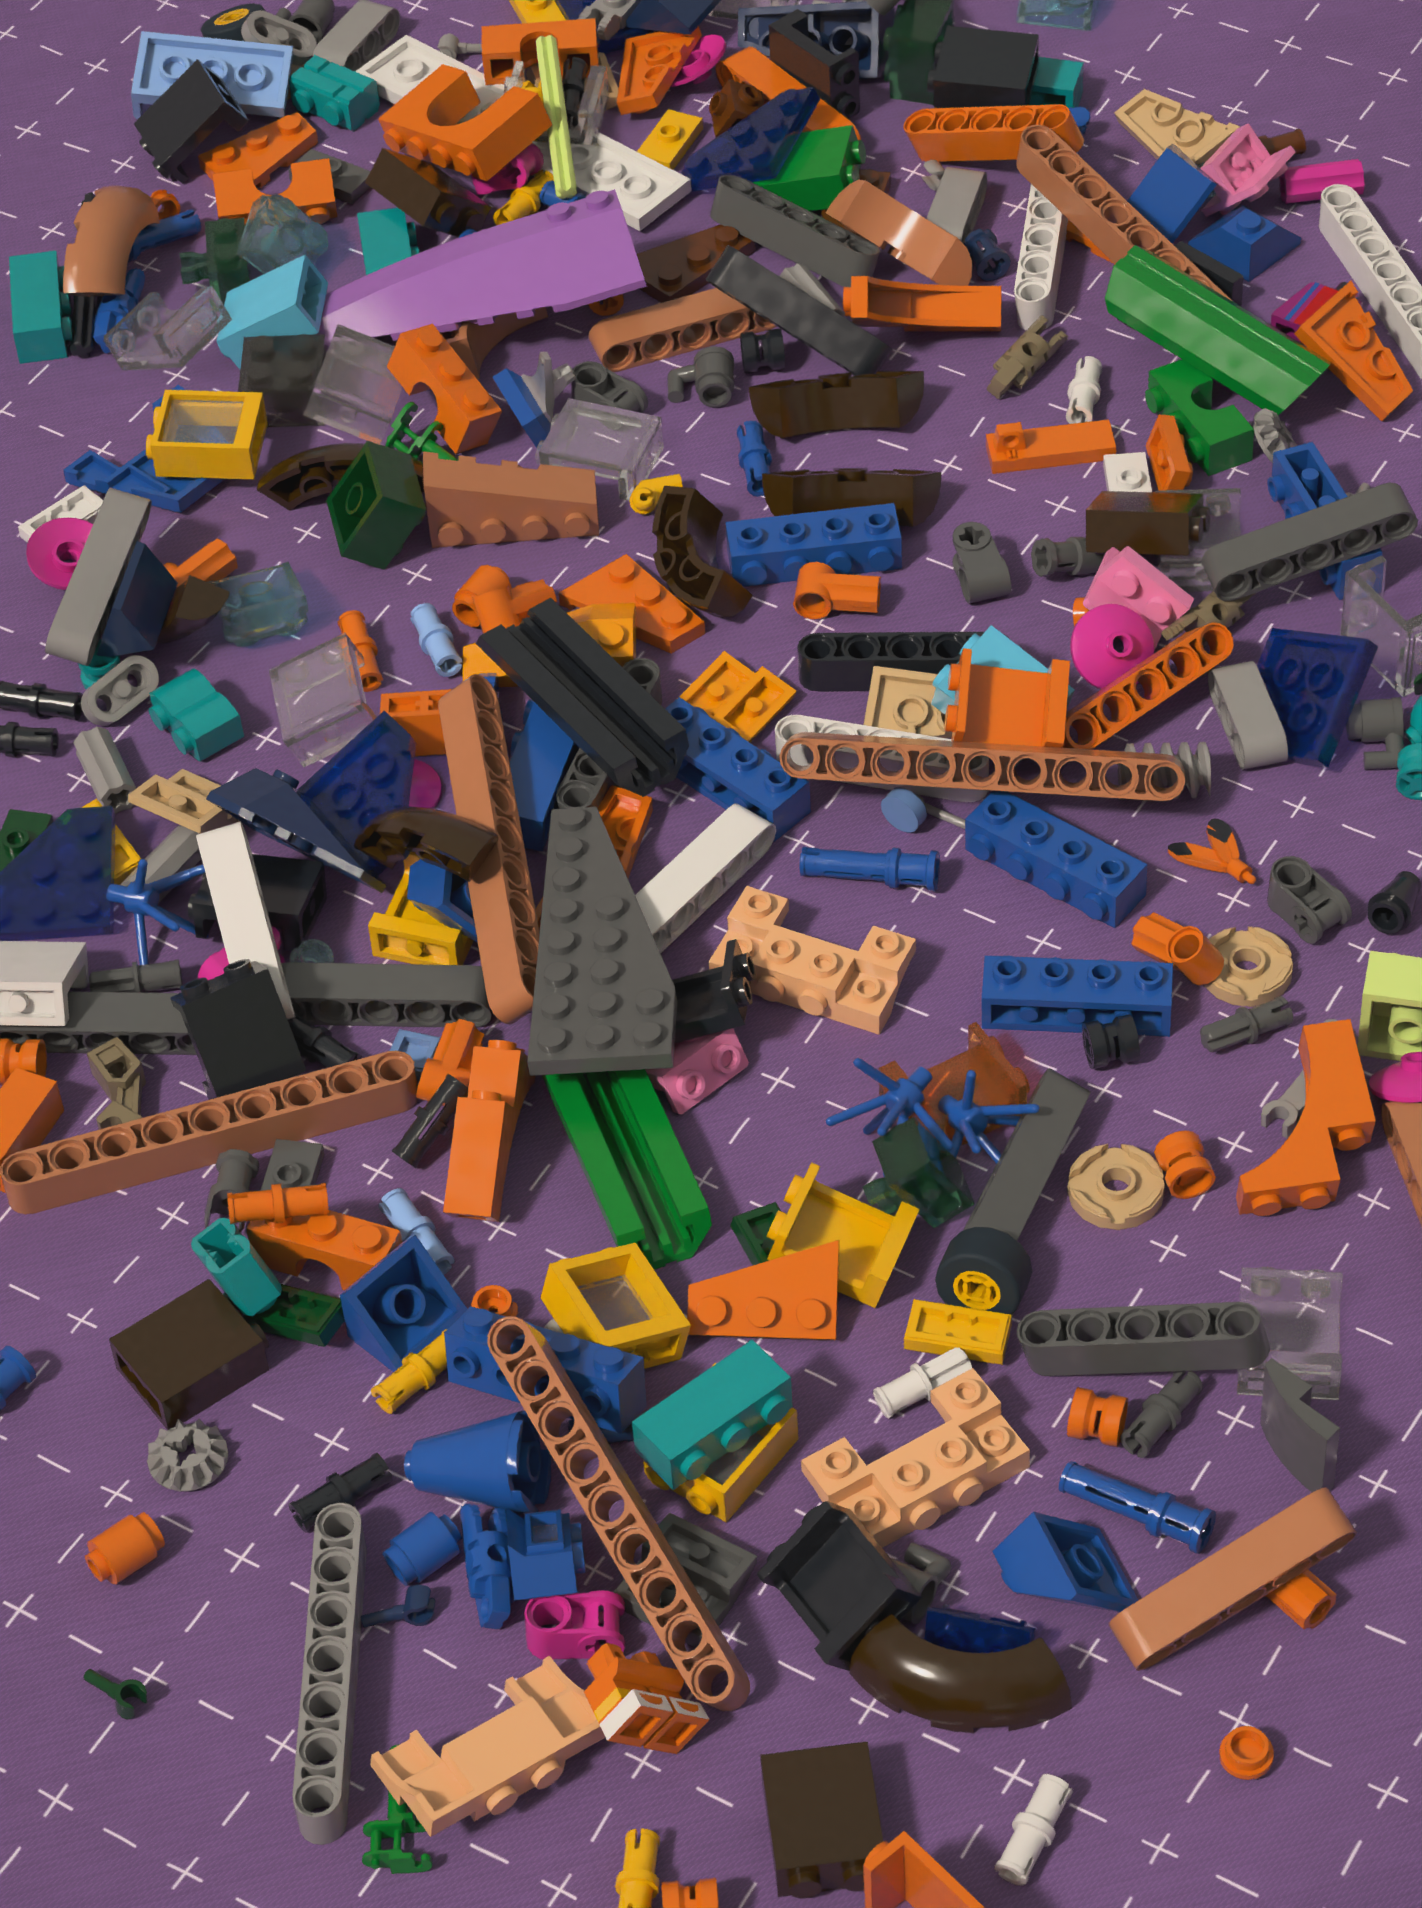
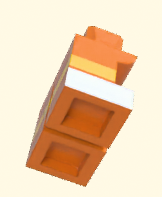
[584,1643,710,1754]

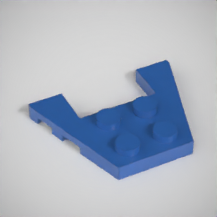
[63,385,227,513]

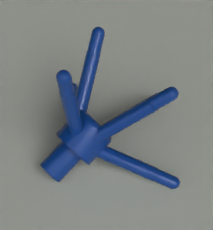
[106,859,209,965]
[826,1058,954,1179]
[937,1070,1040,1190]

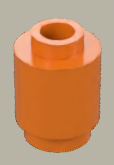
[452,565,512,627]
[85,1512,165,1585]

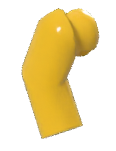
[630,474,683,514]

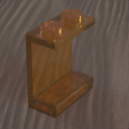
[879,1022,1030,1161]

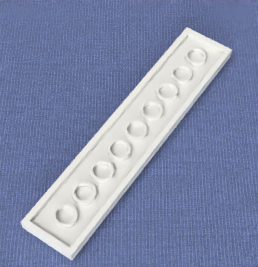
[355,35,691,231]

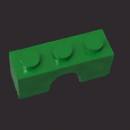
[1145,359,1254,476]

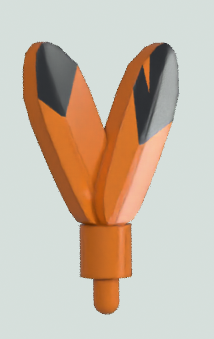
[1168,819,1256,884]

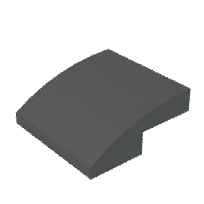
[1260,1358,1340,1492]
[614,1512,757,1648]

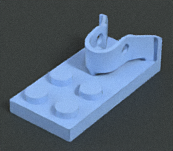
[131,31,293,119]

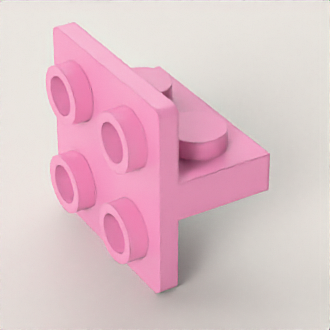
[1200,123,1295,217]
[1083,546,1194,651]

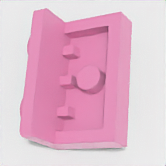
[645,1028,749,1114]

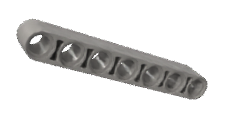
[292,1503,367,1845]

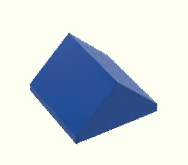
[1127,144,1217,244]
[340,1235,467,1372]

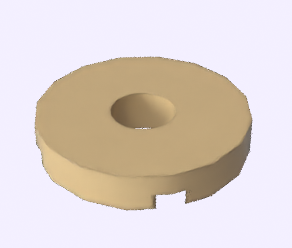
[1204,926,1293,1007]
[1067,1144,1165,1230]

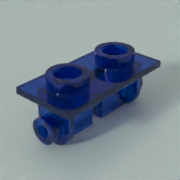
[924,1604,1036,1653]

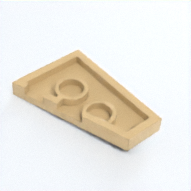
[1114,89,1240,168]
[863,666,952,738]

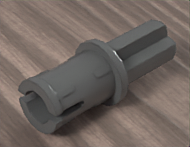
[89,959,183,993]
[1200,996,1293,1053]

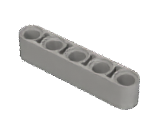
[45,488,152,666]

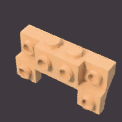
[709,886,916,1035]
[801,1368,1030,1548]
[370,1656,605,1837]

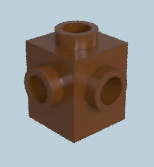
[709,79,768,149]

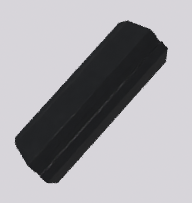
[476,598,689,797]

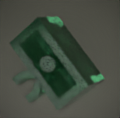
[180,217,252,309]
[863,1117,975,1228]

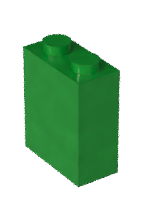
[751,125,866,211]

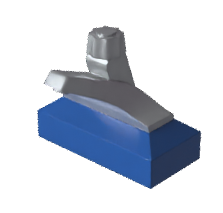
[493,352,576,451]

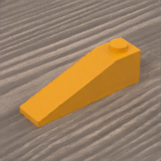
[463,603,636,687]

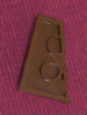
[637,224,755,303]

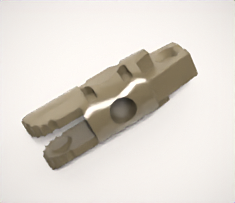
[986,315,1068,399]
[1161,590,1257,648]

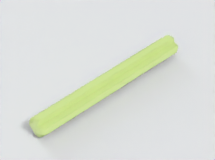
[536,35,577,199]

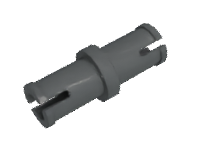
[1120,1371,1203,1458]

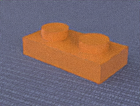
[1145,414,1193,493]

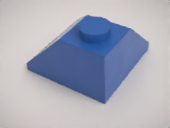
[1188,204,1301,282]
[407,859,478,943]
[992,1512,1138,1613]

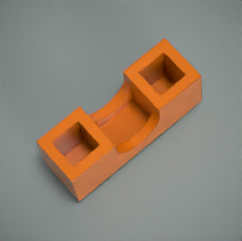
[481,18,599,85]
[212,158,338,234]
[387,323,502,454]
[246,1210,402,1291]

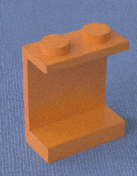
[944,648,1070,748]
[863,1831,985,1908]

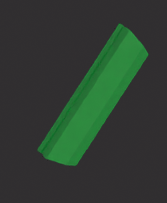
[1105,245,1331,415]
[542,1069,712,1270]

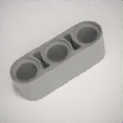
[312,0,400,71]
[926,167,987,244]
[1208,661,1288,770]

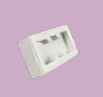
[1103,452,1152,492]
[18,485,103,543]

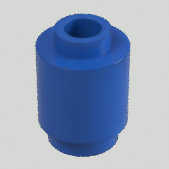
[382,1512,462,1586]

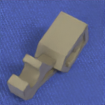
[87,1037,146,1130]

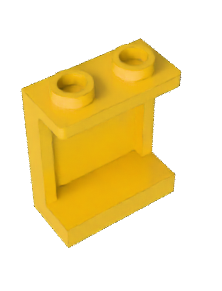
[368,852,473,965]
[766,1162,920,1308]

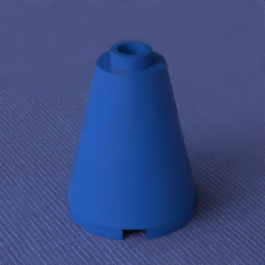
[404,1410,551,1514]

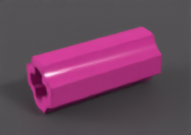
[1279,159,1365,204]

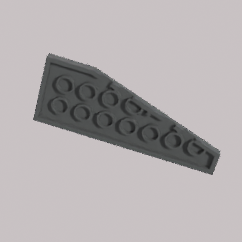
[527,807,677,1076]

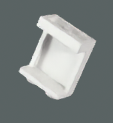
[0,941,89,1026]

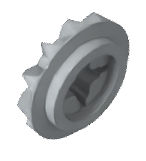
[1253,408,1297,464]
[147,1418,228,1491]

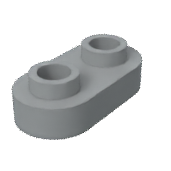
[241,10,317,65]
[81,655,159,726]

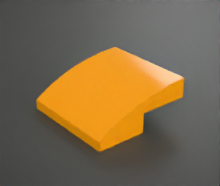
[677,651,797,743]

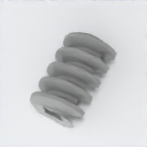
[1118,742,1211,800]

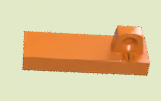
[986,419,1116,474]

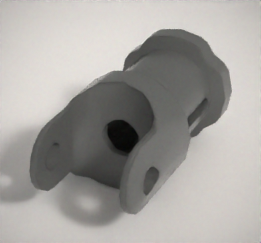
[1031,537,1105,577]
[204,1149,259,1232]

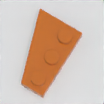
[616,26,702,115]
[198,112,318,188]
[1294,280,1413,422]
[558,554,705,654]
[687,1240,840,1340]

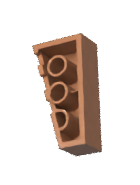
[423,451,599,548]

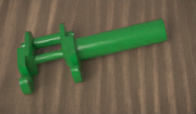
[385,402,458,461]
[362,1745,432,1874]

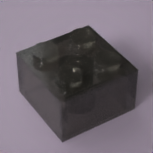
[238,334,331,428]

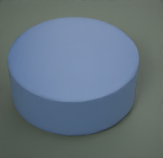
[881,787,927,833]

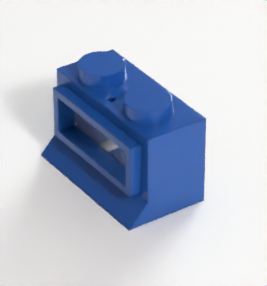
[506,1507,586,1600]

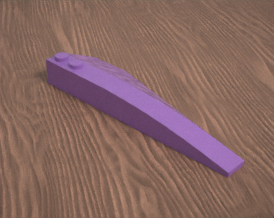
[248,189,646,367]

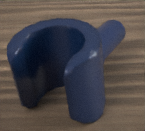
[361,1585,435,1628]

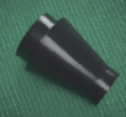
[1367,871,1421,934]

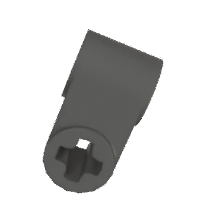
[571,361,648,433]
[952,522,1011,604]
[1267,856,1352,944]

